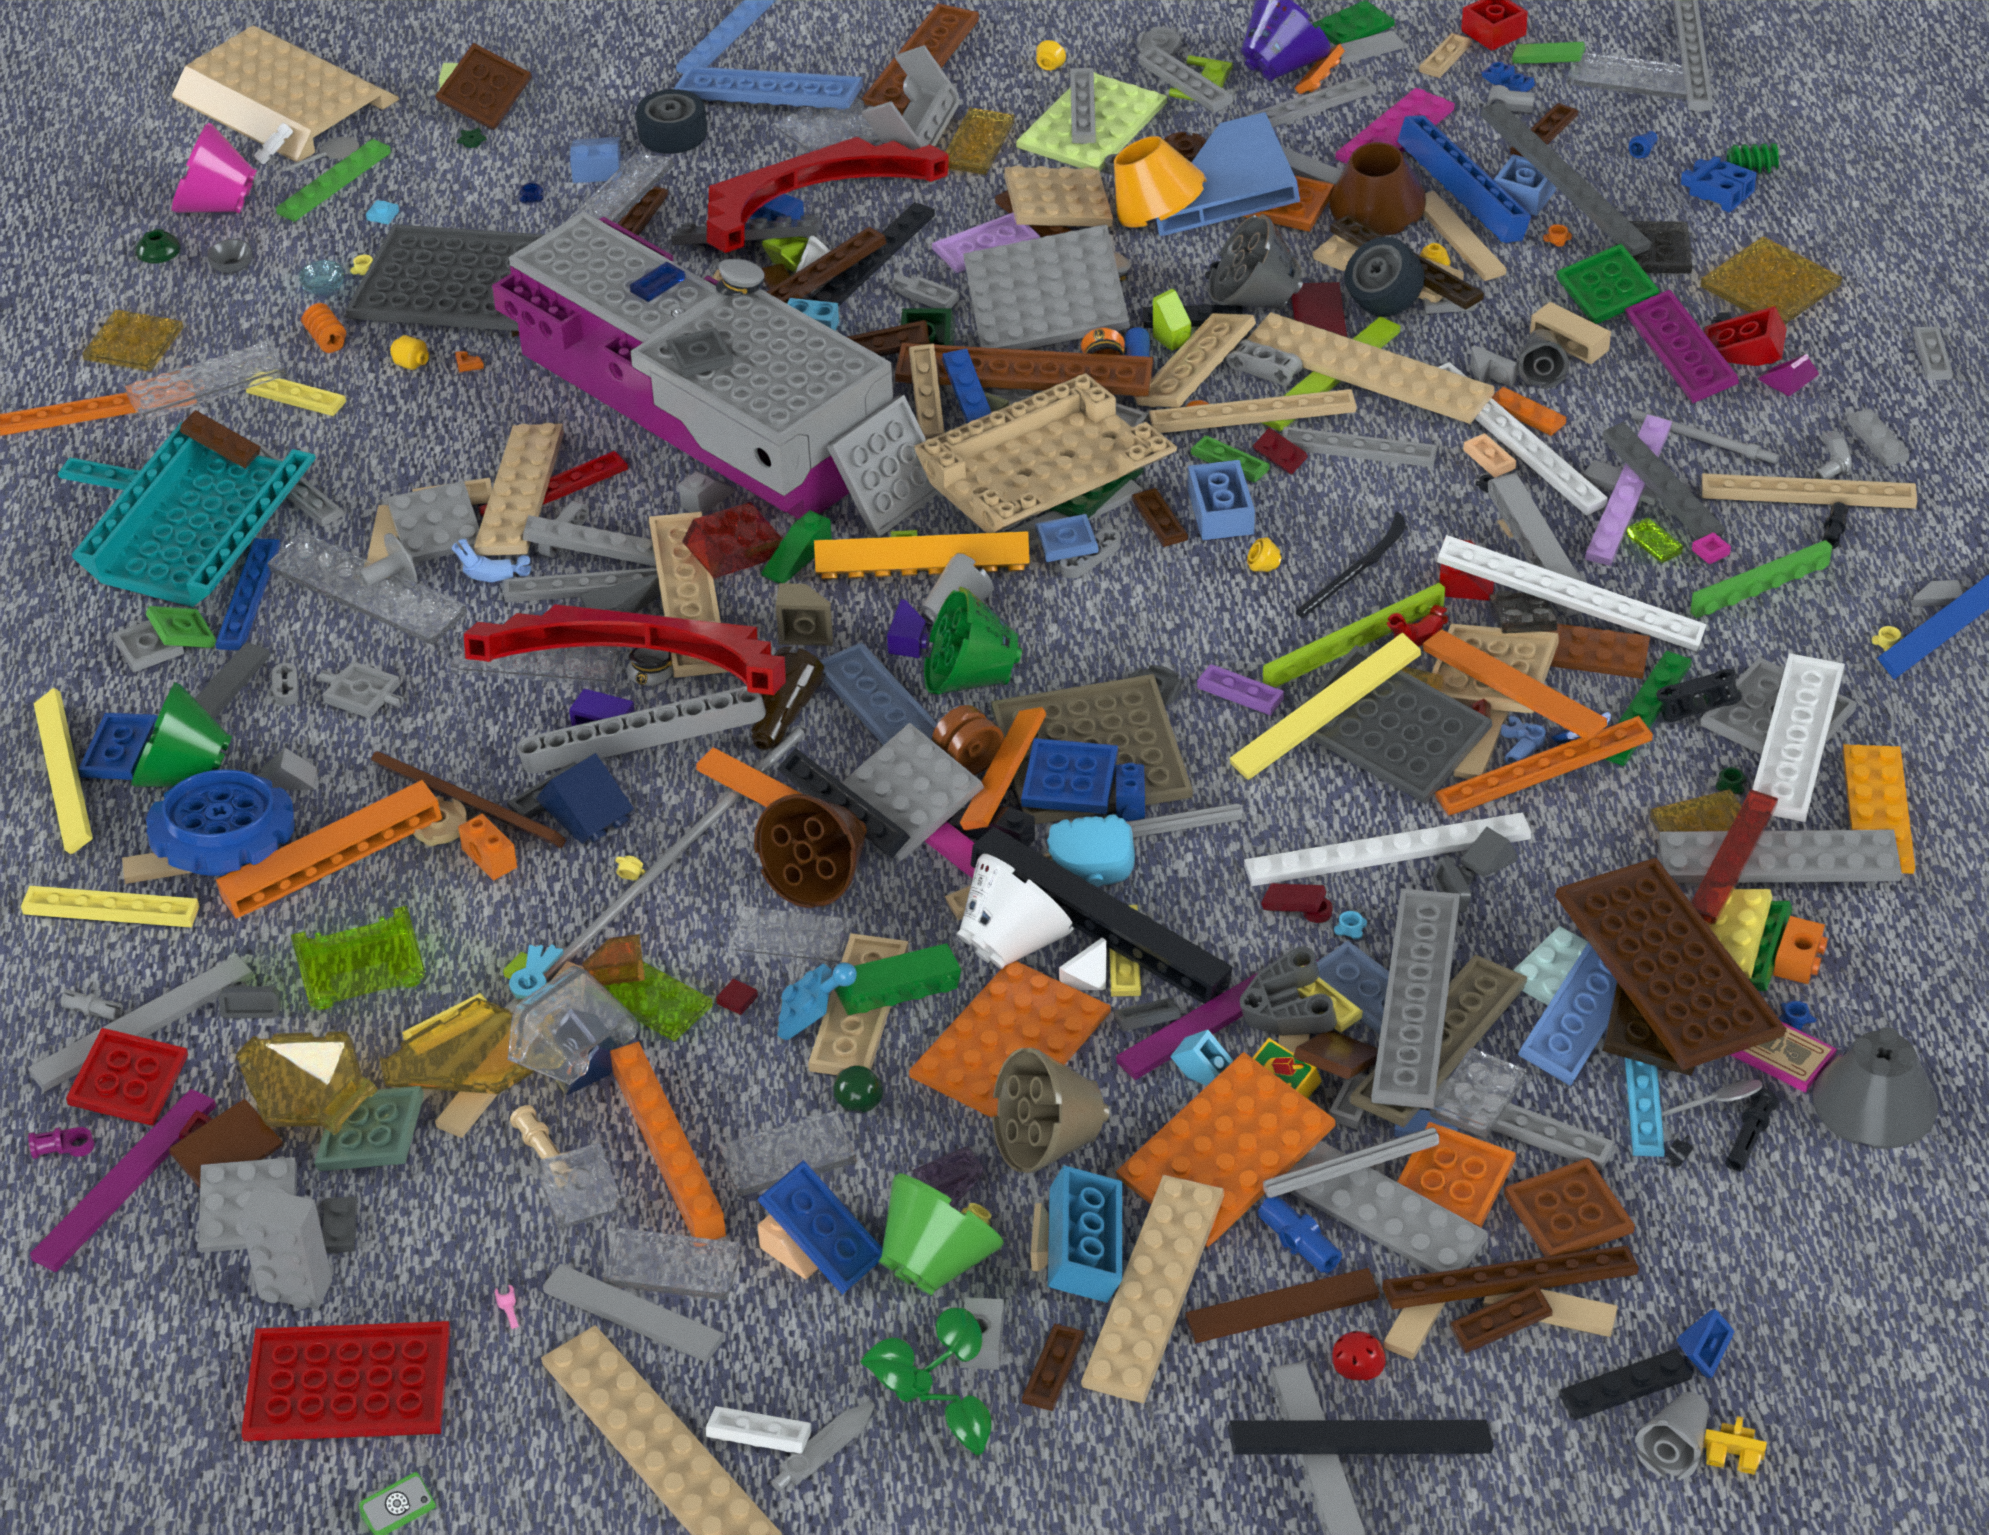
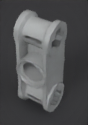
[1227,339,1303,386]

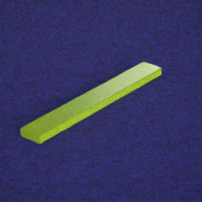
[1261,316,1401,432]
[1263,583,1445,688]

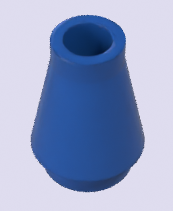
[1629,131,1658,158]

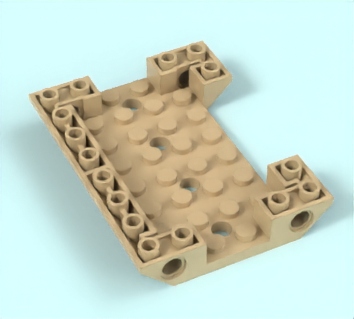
[914,373,1177,533]

